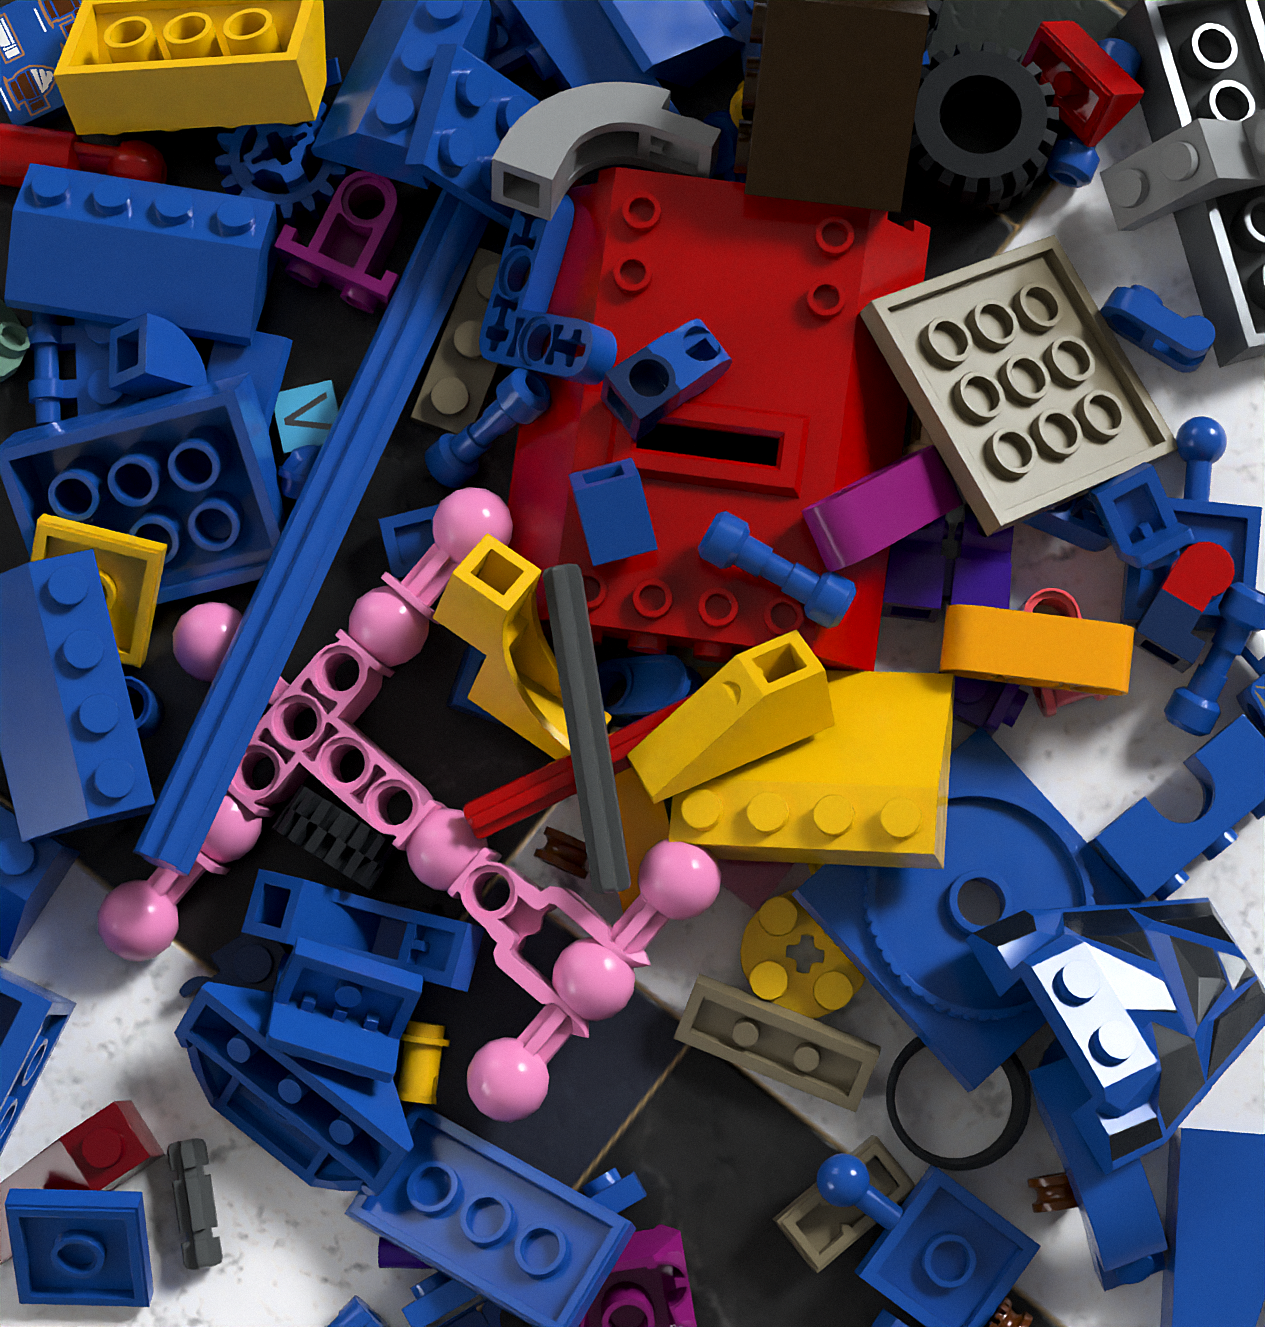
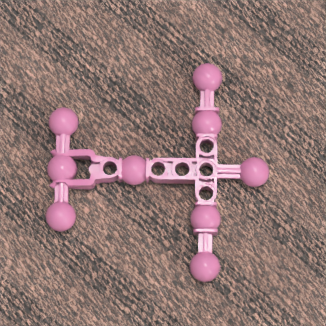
[97,487,721,1123]

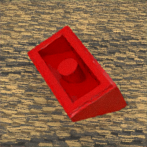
[1021,20,1144,147]

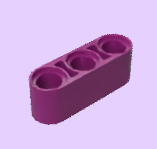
[801,444,963,572]

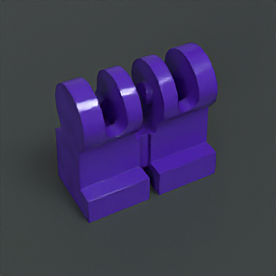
[881,504,1014,623]

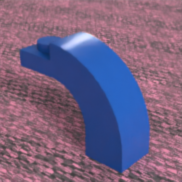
[241,869,485,992]
[1028,1057,1168,1292]

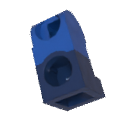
[600,318,732,443]

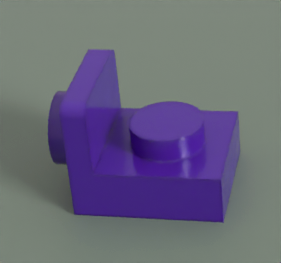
[938,671,1029,737]

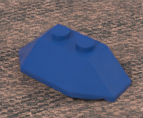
[174,982,414,1196]

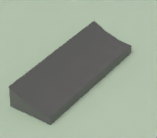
[1117,0,1265,368]

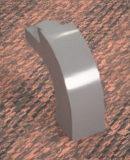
[491,82,721,221]

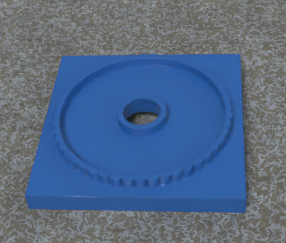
[791,726,1141,1092]

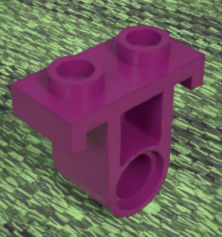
[274,171,404,313]

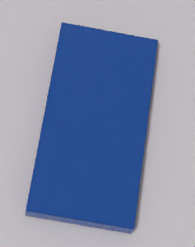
[345,1103,637,1327]

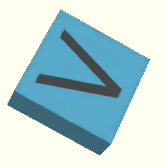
[274,380,339,458]

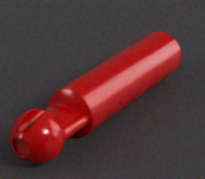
[0,123,167,188]

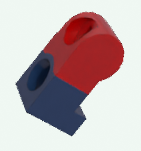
[1133,542,1235,674]

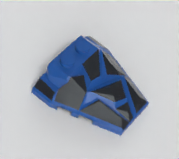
[966,897,1265,1176]

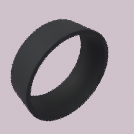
[886,1036,1031,1171]

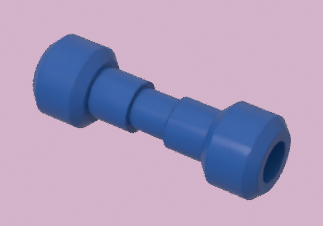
[1045,38,1142,188]
[425,368,551,488]
[698,511,857,629]
[1164,582,1265,737]

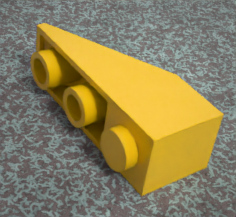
[627,629,835,804]

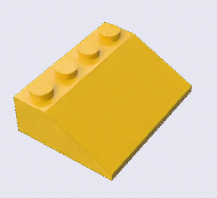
[669,667,955,869]

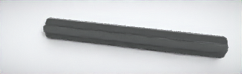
[543,564,631,894]

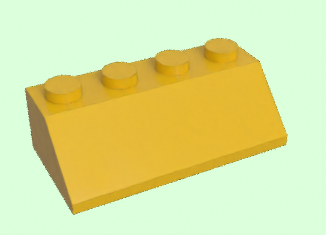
[53,0,327,135]

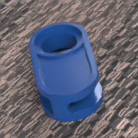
[597,654,704,727]

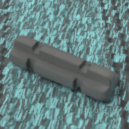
[167,1138,223,1270]

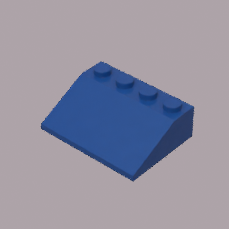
[0,372,286,605]

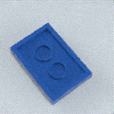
[404,43,540,230]

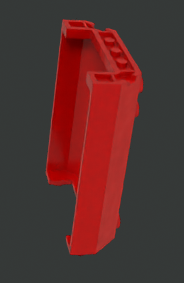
[507,167,931,671]

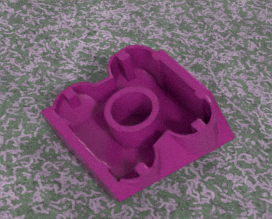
[578,1223,697,1327]

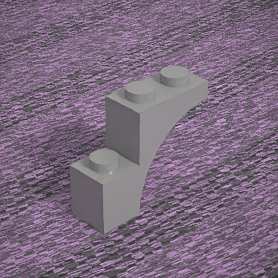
[1100,108,1265,231]

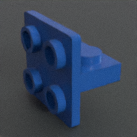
[264,937,423,1083]

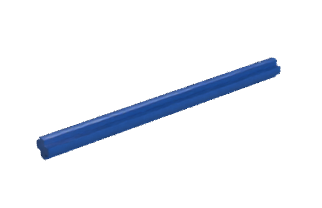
[133,188,491,876]

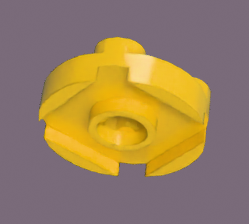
[740,890,866,1019]

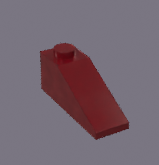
[0,1100,165,1265]

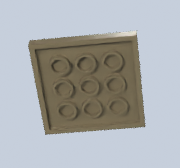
[859,235,1178,537]

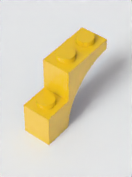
[433,533,612,760]

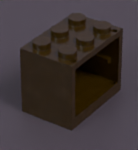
[734,0,929,212]

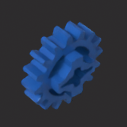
[215,102,349,227]

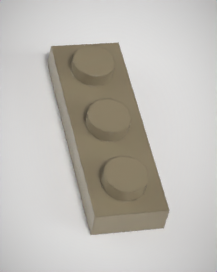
[411,247,531,435]
[673,973,881,1113]

